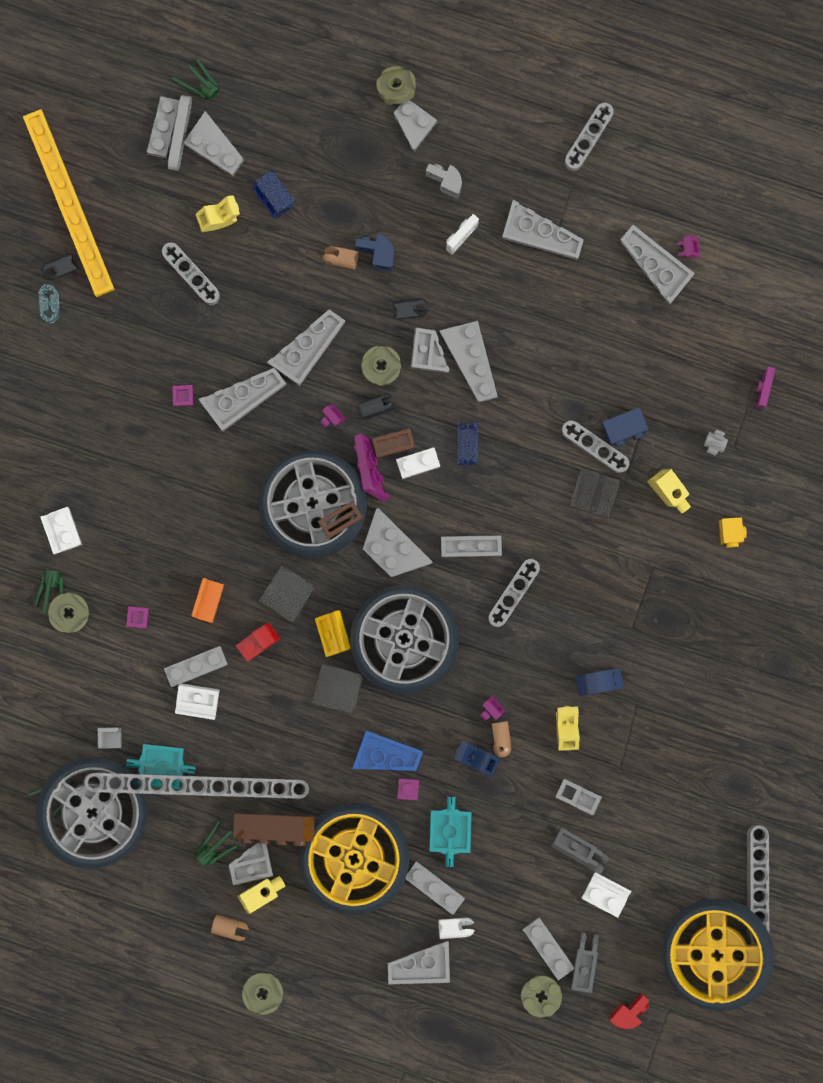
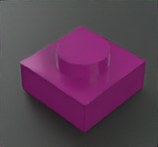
[172,385,194,407]
[126,606,149,629]
[397,778,419,800]

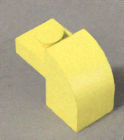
[196,196,240,232]
[556,706,580,751]

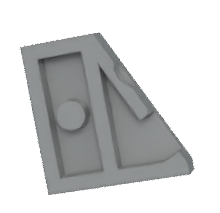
[394,100,437,152]
[410,328,449,373]
[229,843,274,886]

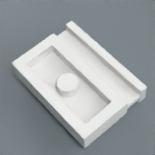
[446,214,479,255]
[41,507,82,555]
[175,683,220,720]
[581,872,631,917]

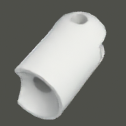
[439,918,475,939]

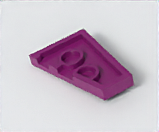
[354,434,390,502]

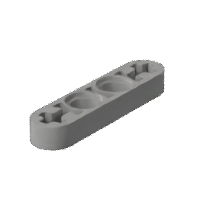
[168,95,192,171]
[565,103,613,171]
[162,243,220,305]
[562,421,629,473]
[488,559,540,627]

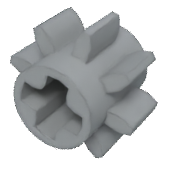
[704,429,728,455]

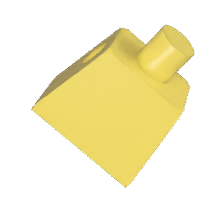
[647,469,691,514]
[237,876,285,913]

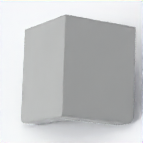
[98,728,122,749]

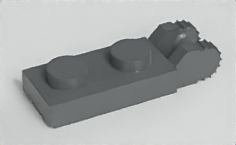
[551,828,609,873]
[571,932,599,993]

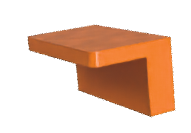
[192,578,224,623]

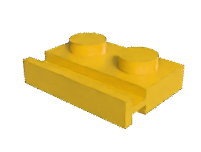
[315,610,351,657]

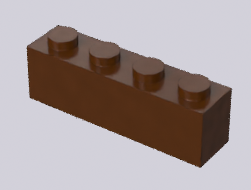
[233,813,315,846]

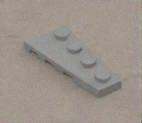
[502,200,583,260]
[620,225,695,305]
[267,310,345,386]
[439,321,498,403]
[199,368,287,432]

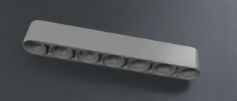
[747,825,769,968]

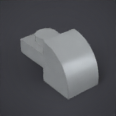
[425,164,462,199]
[556,779,602,816]

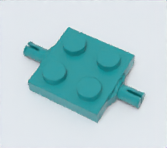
[126,744,196,789]
[429,797,471,867]

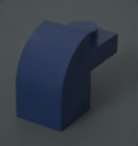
[355,234,394,272]
[575,668,624,696]
[454,741,500,777]

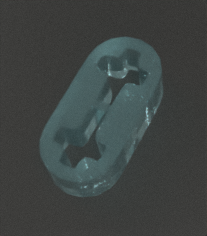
[39,284,59,323]

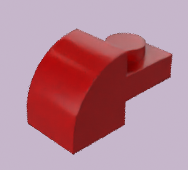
[236,623,281,662]
[608,993,649,1029]

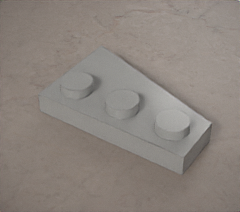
[184,111,244,176]
[388,941,450,984]

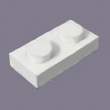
[396,448,440,479]

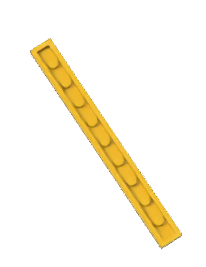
[23,110,115,297]

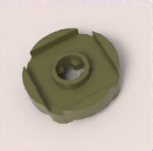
[376,66,416,105]
[362,346,401,387]
[48,592,89,633]
[242,972,284,1015]
[521,975,562,1017]

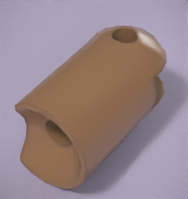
[323,246,359,270]
[492,721,511,757]
[211,914,249,941]

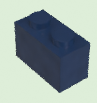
[601,407,649,447]

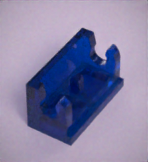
[253,170,295,220]
[457,422,478,465]

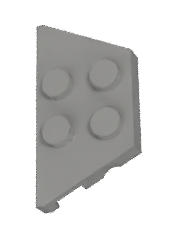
[363,508,432,578]

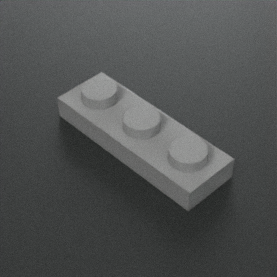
[147,96,179,159]
[441,536,502,557]
[164,646,228,687]
[406,861,465,915]
[523,917,574,980]

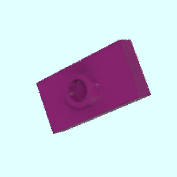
[755,367,775,409]

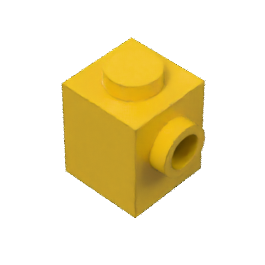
[719,518,747,548]

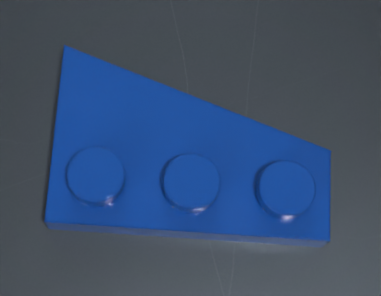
[352,731,423,771]

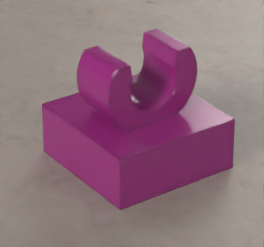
[677,235,700,259]
[320,404,346,428]
[480,696,506,721]

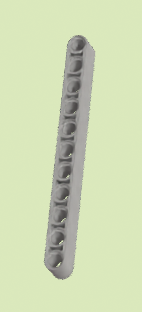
[84,773,309,799]

